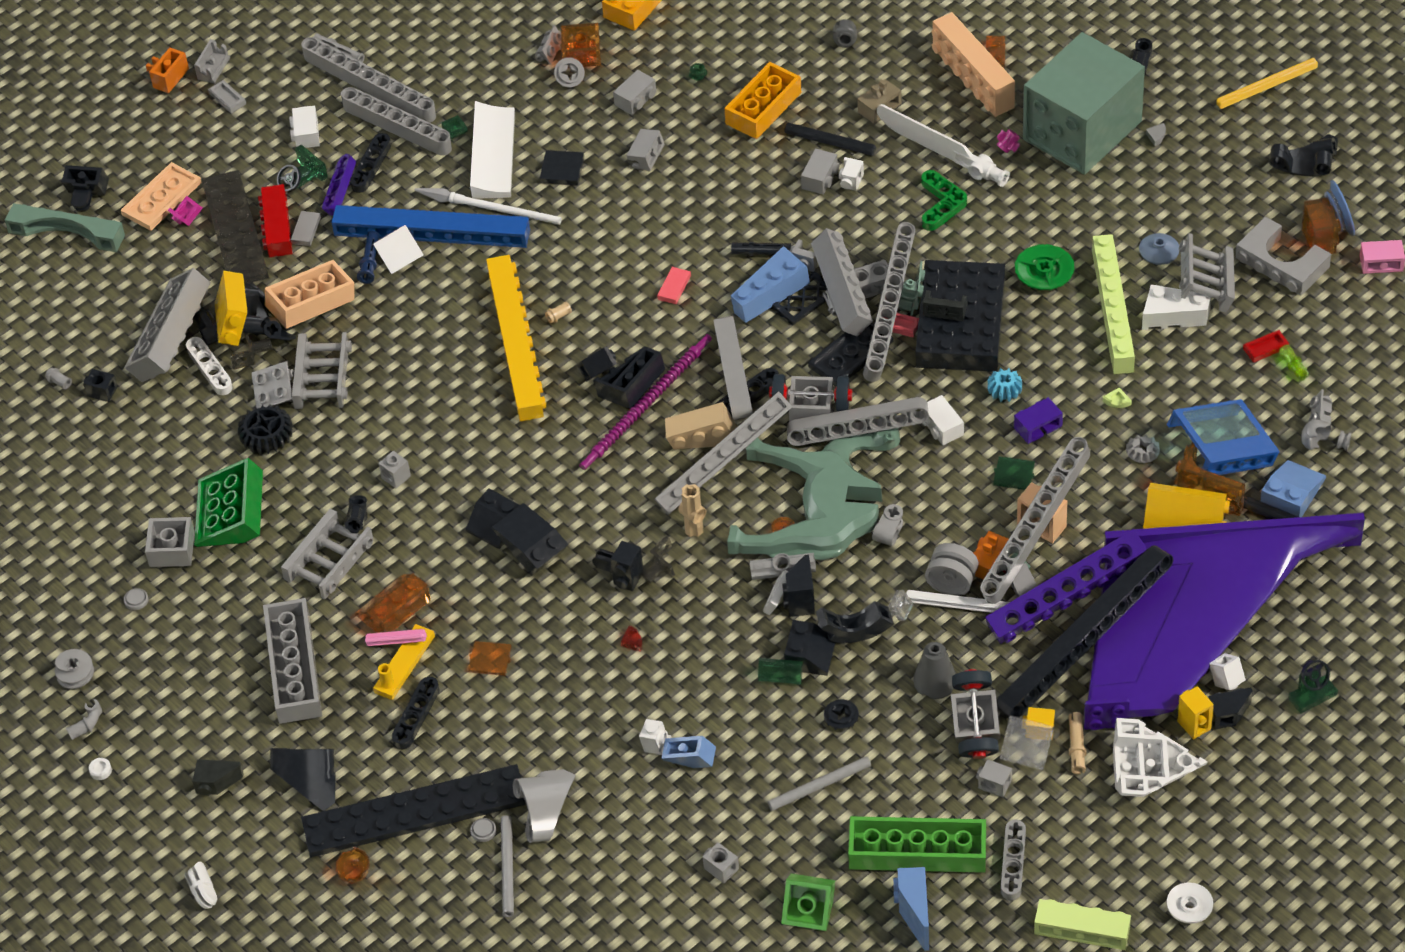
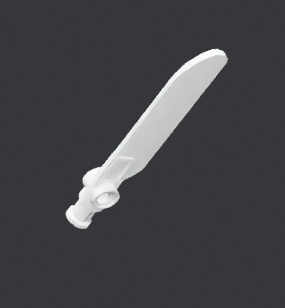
[877,104,1010,187]

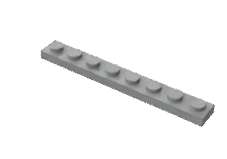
[654,392,792,515]

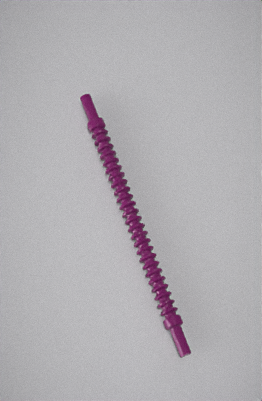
[579,334,712,470]

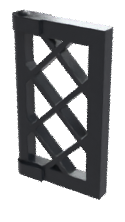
[771,272,828,325]

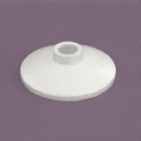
[1167,883,1213,924]

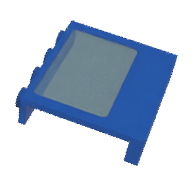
[1167,399,1280,478]

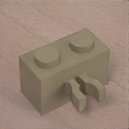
[857,79,902,124]

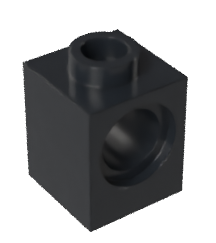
[83,369,118,402]

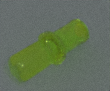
[1279,345,1309,381]

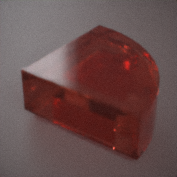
[621,625,643,652]

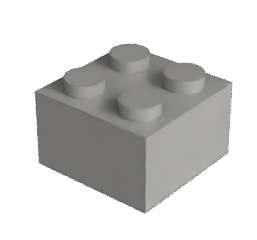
[145,517,195,567]

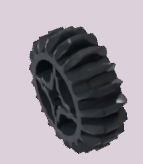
[237,404,293,455]

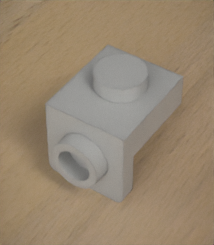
[790,239,817,272]

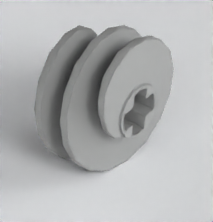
[55,649,94,689]

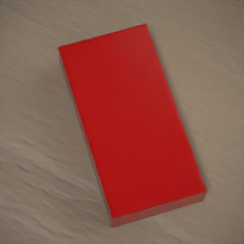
[1243,330,1290,363]

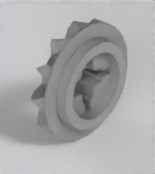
[554,58,585,88]
[1126,434,1160,463]

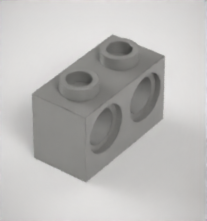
[854,260,894,298]

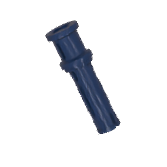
[357,231,380,284]

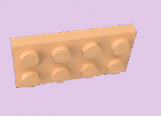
[121,162,202,231]

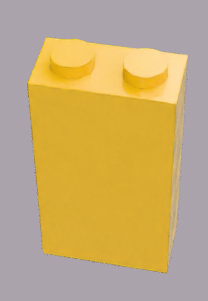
[214,271,247,346]
[1143,483,1230,529]

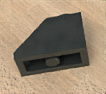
[192,759,244,796]

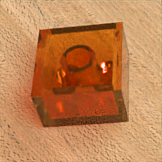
[561,23,601,68]
[1301,197,1341,254]

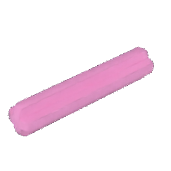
[365,629,427,646]

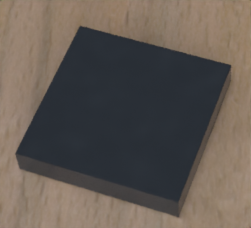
[540,150,584,185]

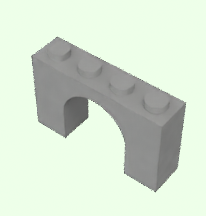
[1235,217,1331,296]

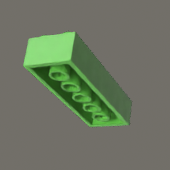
[848,816,986,873]

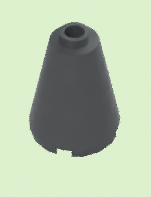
[913,642,956,699]

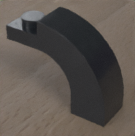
[816,601,894,643]

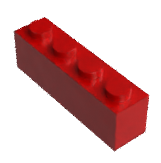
[258,184,293,258]

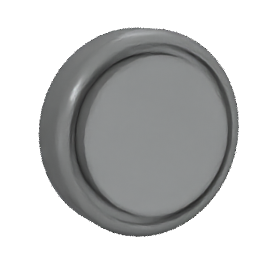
[124,588,149,610]
[470,818,496,842]

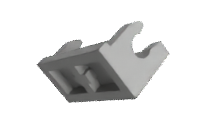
[194,39,230,84]
[626,129,665,171]

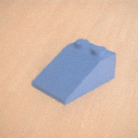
[1260,460,1326,517]
[893,867,929,951]

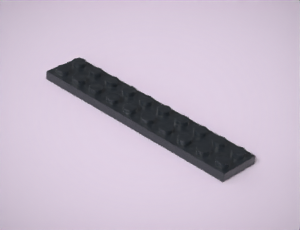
[301,764,527,858]

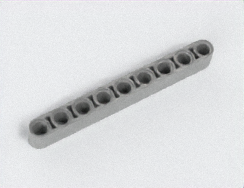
[301,37,436,123]
[863,222,915,382]
[980,437,1090,604]

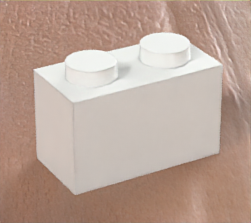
[289,106,320,149]
[921,395,964,445]

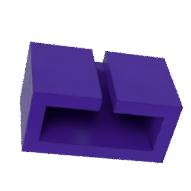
[1014,397,1063,444]

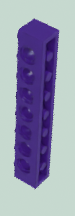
[985,529,1147,644]

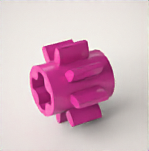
[997,129,1020,153]

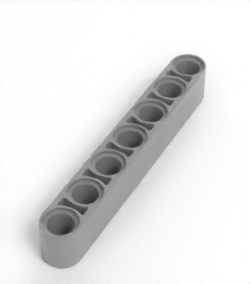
[341,87,452,155]
[713,315,753,421]
[787,397,929,446]

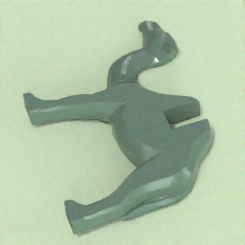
[727,414,900,560]

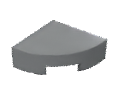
[1146,123,1166,146]

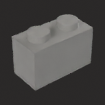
[613,70,656,115]
[801,149,840,195]

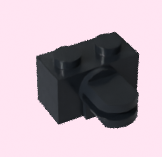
[61,165,109,212]
[592,540,644,591]

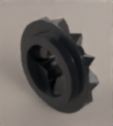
[824,699,859,731]

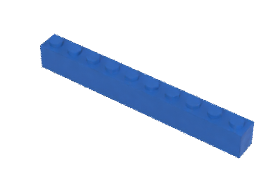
[331,205,530,248]

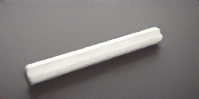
[906,590,1010,613]

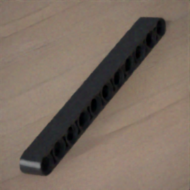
[997,545,1174,721]

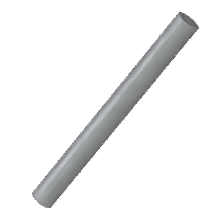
[767,756,871,811]
[501,816,514,917]

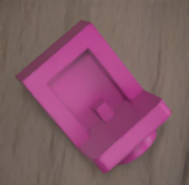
[167,196,203,226]

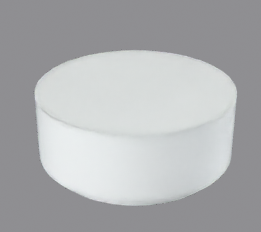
[89,758,112,780]

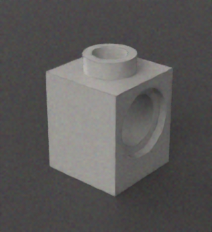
[379,451,411,489]
[976,759,1012,797]
[703,842,739,883]

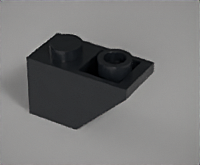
[577,346,617,382]
[1208,687,1253,730]

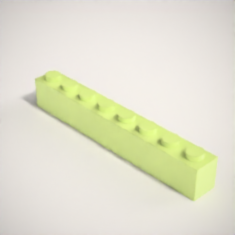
[1092,234,1135,374]

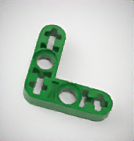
[921,170,967,231]

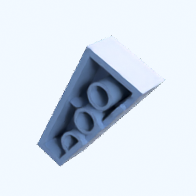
[731,246,810,323]

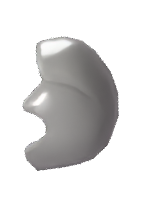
[1301,419,1332,450]

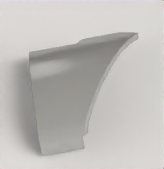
[513,769,576,843]

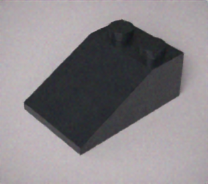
[491,503,569,576]

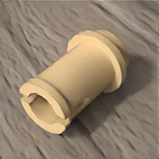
[545,302,572,323]

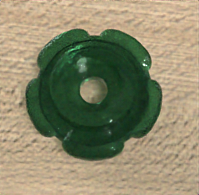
[689,63,707,81]

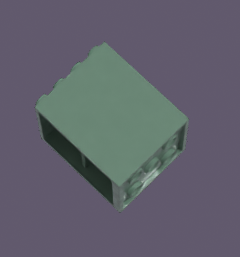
[1023,32,1145,175]

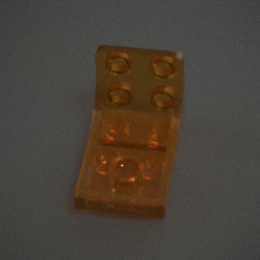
[1175,442,1245,516]

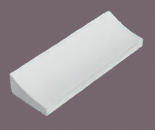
[470,101,515,199]

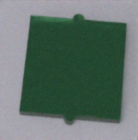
[993,456,1035,490]

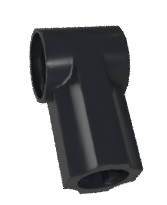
[1132,38,1152,76]
[193,307,218,346]
[345,495,368,533]

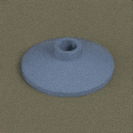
[1139,233,1179,265]

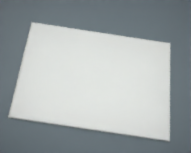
[373,225,423,274]

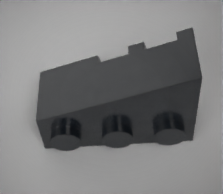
[593,346,665,409]

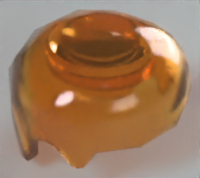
[336,847,370,884]

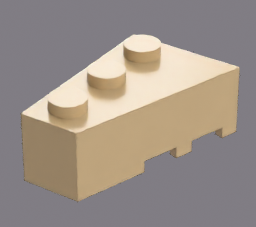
[665,402,738,449]

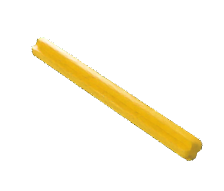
[1216,58,1318,109]

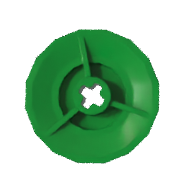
[1015,244,1075,290]

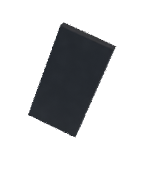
[808,323,894,387]

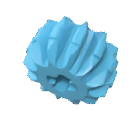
[988,368,1022,402]

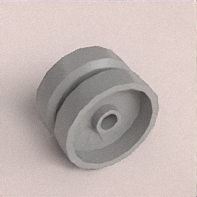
[925,543,979,596]

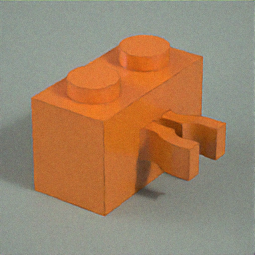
[146,47,189,93]
[973,531,1009,580]

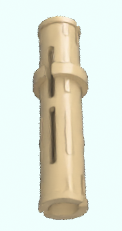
[1068,712,1086,774]

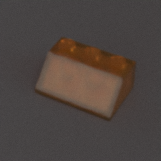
[355,574,431,633]

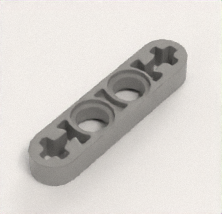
[1001,819,1026,901]

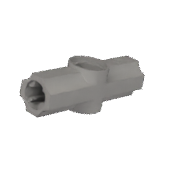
[750,553,816,580]

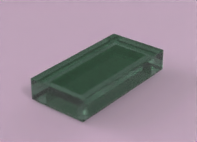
[758,658,803,684]

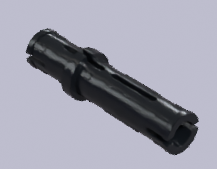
[731,241,791,257]

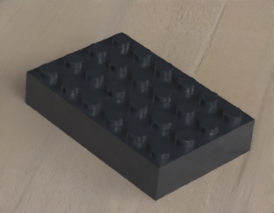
[916,260,1005,372]

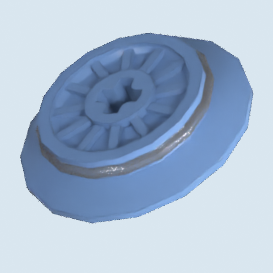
[1324,180,1355,236]

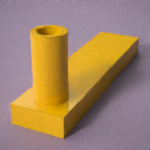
[373,624,435,700]

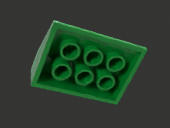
[194,458,263,547]

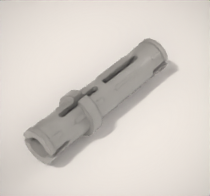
[313,33,365,63]

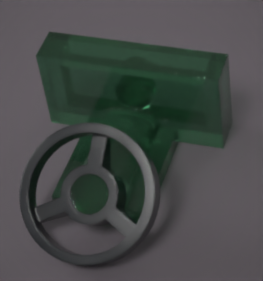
[277,145,328,192]
[1288,659,1338,714]

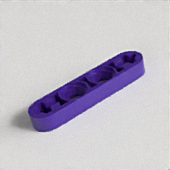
[322,153,356,216]

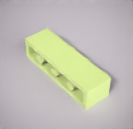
[1034,899,1131,951]

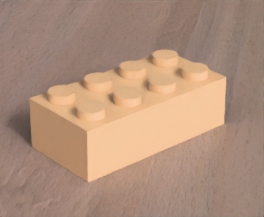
[265,260,354,329]

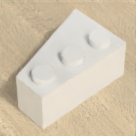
[1142,285,1211,330]

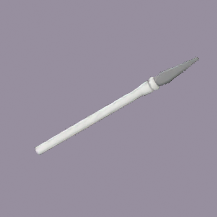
[414,188,562,225]

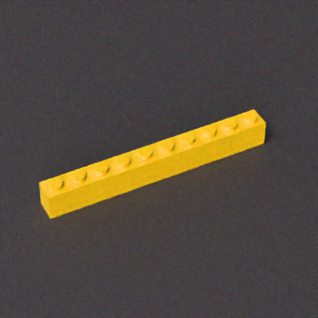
[486,255,546,422]

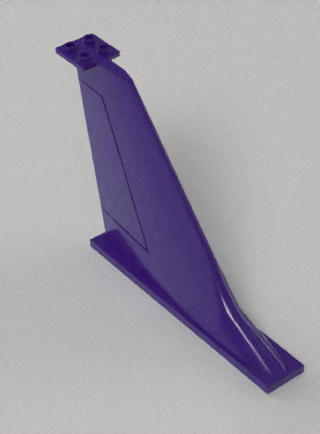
[1084,513,1365,730]

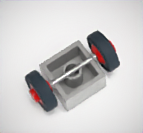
[769,374,853,422]
[951,669,1001,759]

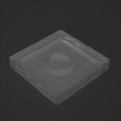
[1000,715,1054,770]

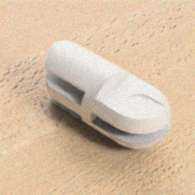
[184,862,217,909]

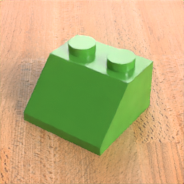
[781,874,836,931]

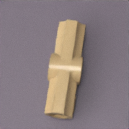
[678,484,706,537]

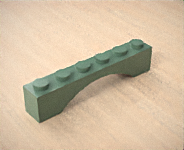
[5,203,125,252]

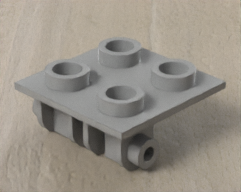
[252,361,294,408]

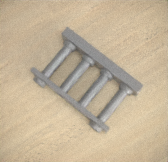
[1179,233,1235,313]
[292,332,352,409]
[281,509,374,599]

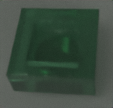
[441,115,468,139]

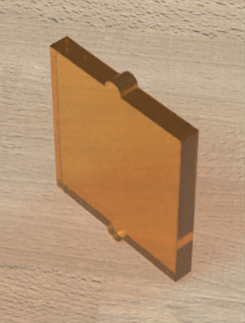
[468,641,512,676]

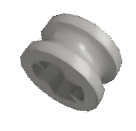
[1337,430,1352,451]

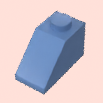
[661,736,716,768]

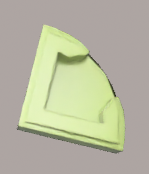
[1102,388,1132,408]

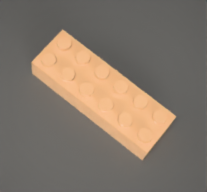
[932,12,1015,117]

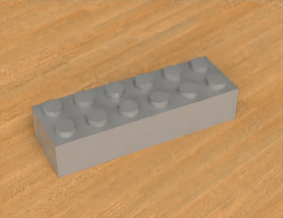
[124,268,211,382]
[263,598,322,724]

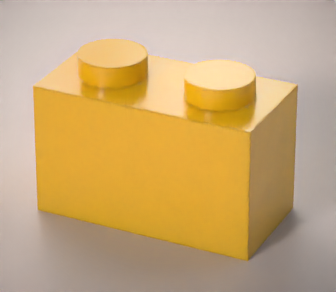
[1177,686,1214,740]

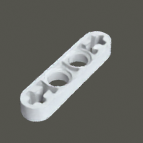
[186,337,233,395]

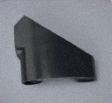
[1269,134,1338,176]
[242,287,296,340]
[270,748,336,811]

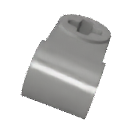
[872,504,903,546]

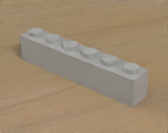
[811,228,873,336]

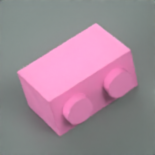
[1360,240,1405,274]

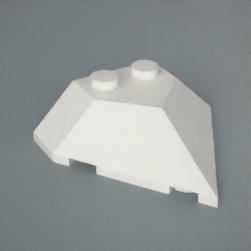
[1113,718,1208,797]

